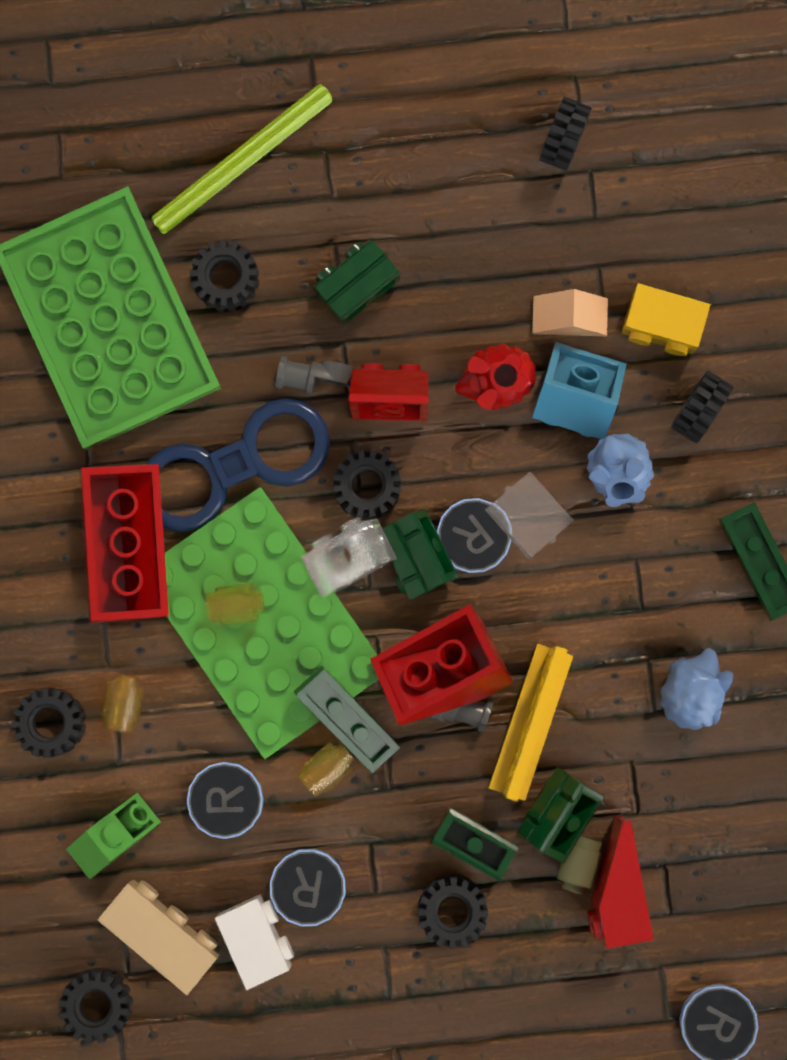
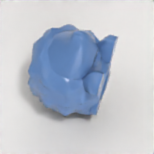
[587,434,654,507]
[660,648,733,730]

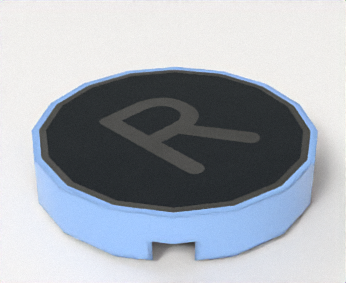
[437,498,512,573]
[187,761,264,839]
[270,848,346,926]
[679,983,758,1060]

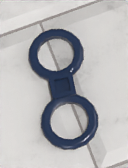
[146,398,330,532]

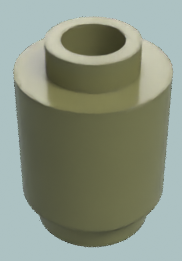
[557,836,603,894]

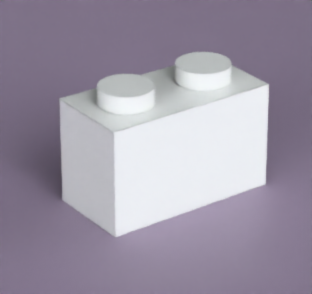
[215,894,294,990]

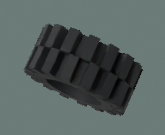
[539,96,592,171]
[190,240,259,312]
[670,370,734,444]
[333,450,401,520]
[12,688,86,758]
[418,875,488,949]
[58,968,133,1044]

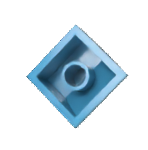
[532,342,627,439]

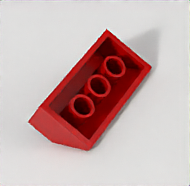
[79,464,169,624]

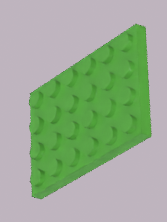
[0,186,222,451]
[165,487,379,759]

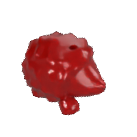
[455,344,536,411]

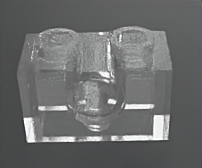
[301,517,397,597]

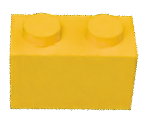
[621,283,711,356]

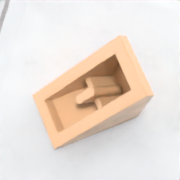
[532,289,608,337]

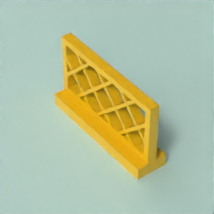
[488,644,573,801]

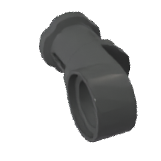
[275,355,354,395]
[429,700,494,734]

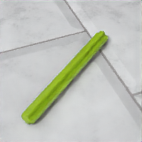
[151,84,332,234]

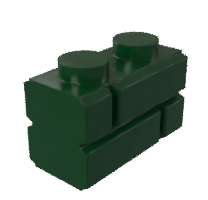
[314,239,400,327]
[377,509,459,600]
[517,767,605,863]
[431,806,519,882]

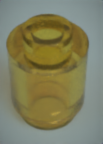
[206,583,264,625]
[101,674,145,732]
[297,741,355,797]

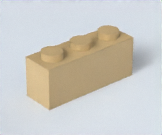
[98,879,221,995]

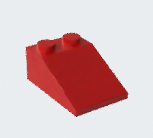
[349,363,429,422]
[370,604,514,725]
[586,815,654,949]

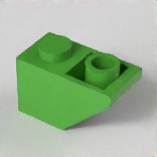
[66,792,161,879]

